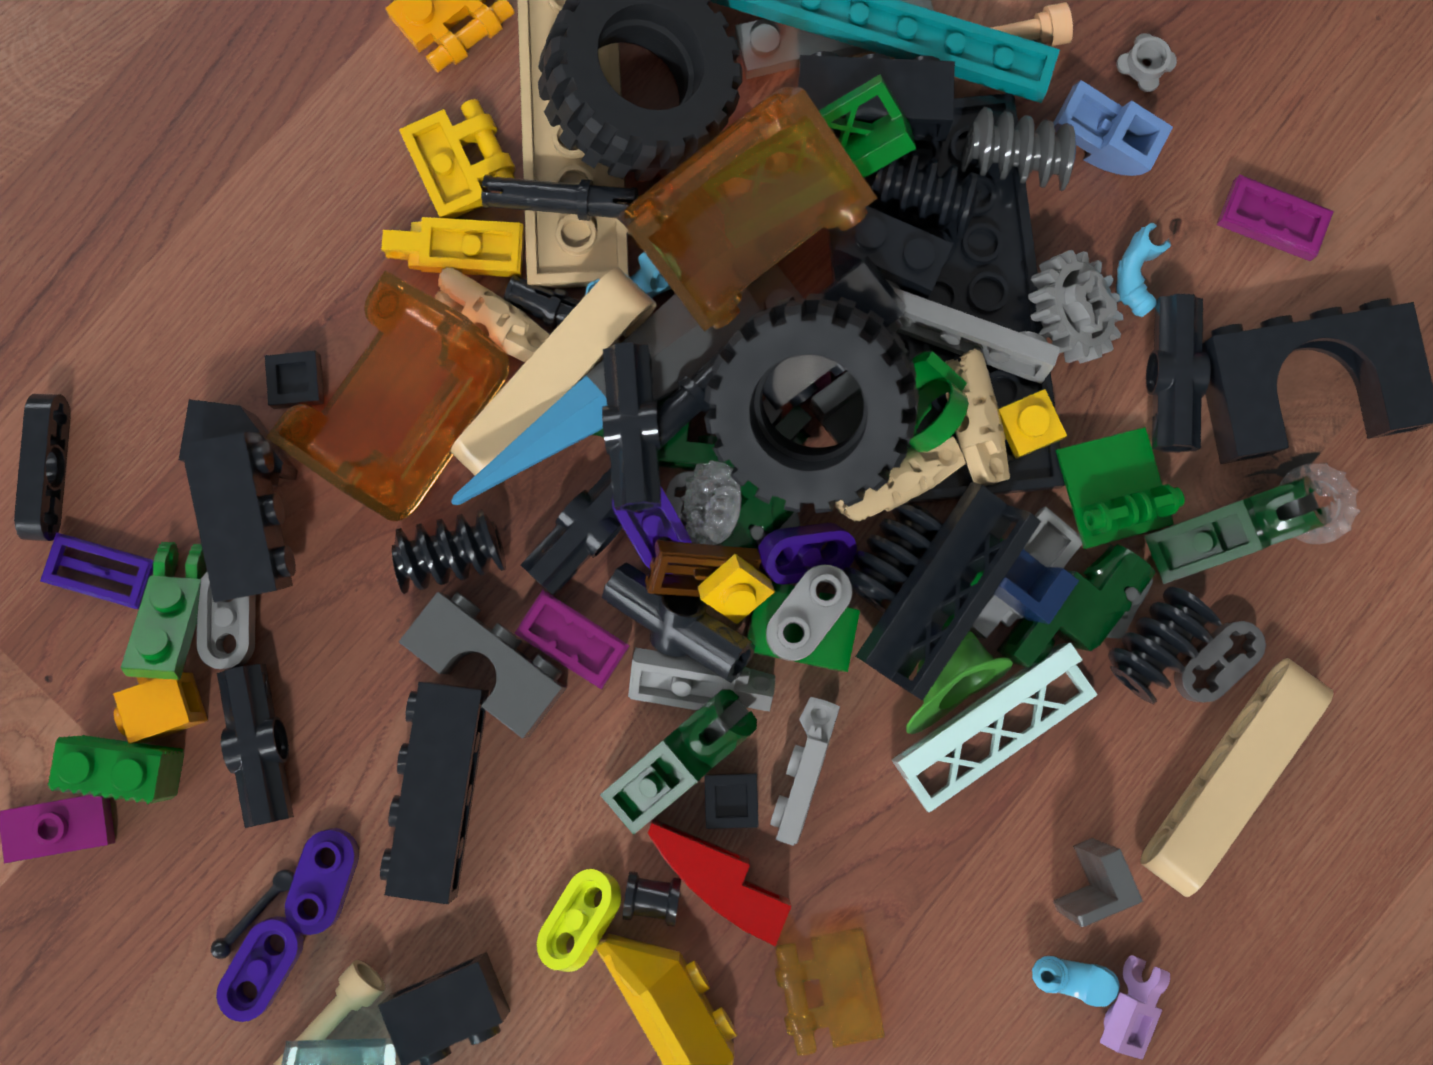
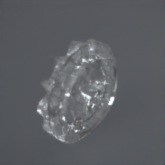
[680,460,741,545]
[1279,463,1361,544]

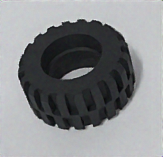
[538,0,743,181]
[704,294,919,513]

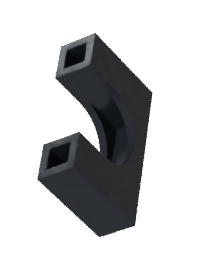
[1202,298,1433,465]

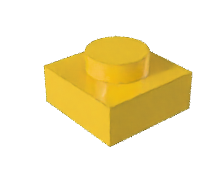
[999,389,1067,459]
[697,554,775,624]

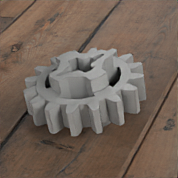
[1028,250,1123,364]

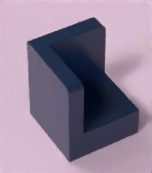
[994,549,1079,624]

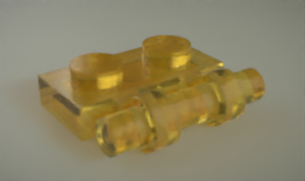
[774,927,885,1056]

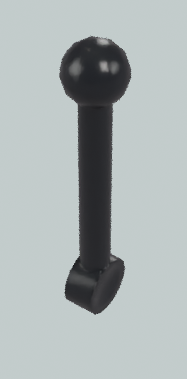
[211,870,295,959]

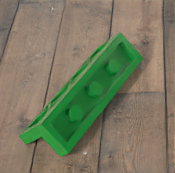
[702,74,916,250]

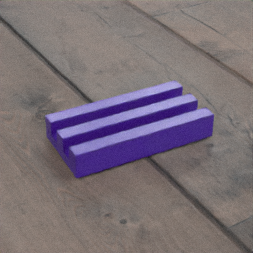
[40,532,153,610]

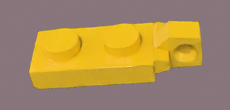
[381,217,525,277]

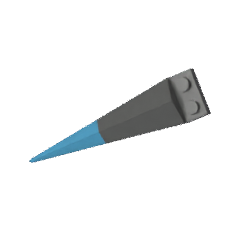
[451,239,804,505]

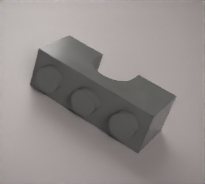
[398,592,567,739]

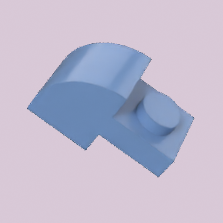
[1053,80,1173,176]

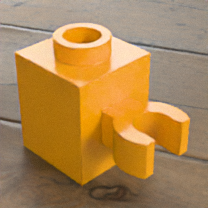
[113,672,208,744]

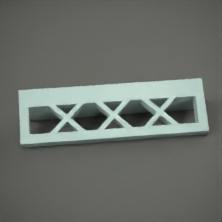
[892,643,1097,813]

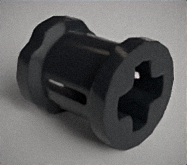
[622,871,681,927]

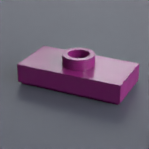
[1217,174,1334,261]
[514,590,630,689]
[0,794,116,864]

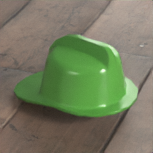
[906,631,1013,735]

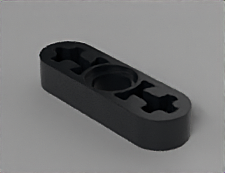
[14,393,70,541]

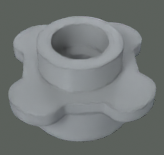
[1116,33,1177,92]

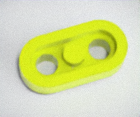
[537,869,621,972]

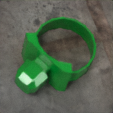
[909,351,969,452]

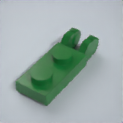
[120,542,207,680]

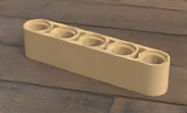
[450,267,656,476]
[1140,658,1334,897]

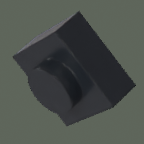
[265,350,324,409]
[704,773,759,829]

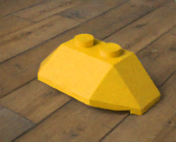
[596,934,738,1065]

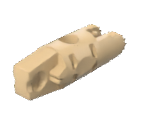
[434,267,550,362]
[945,348,1010,486]
[835,436,966,522]

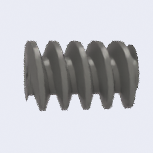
[961,107,1076,191]

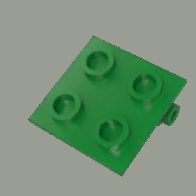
[1055,427,1185,549]

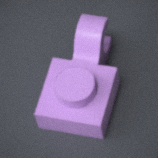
[1099,955,1170,1060]

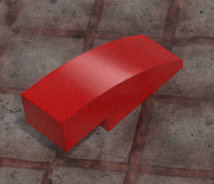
[648,819,792,947]

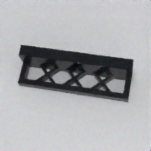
[855,482,1042,701]

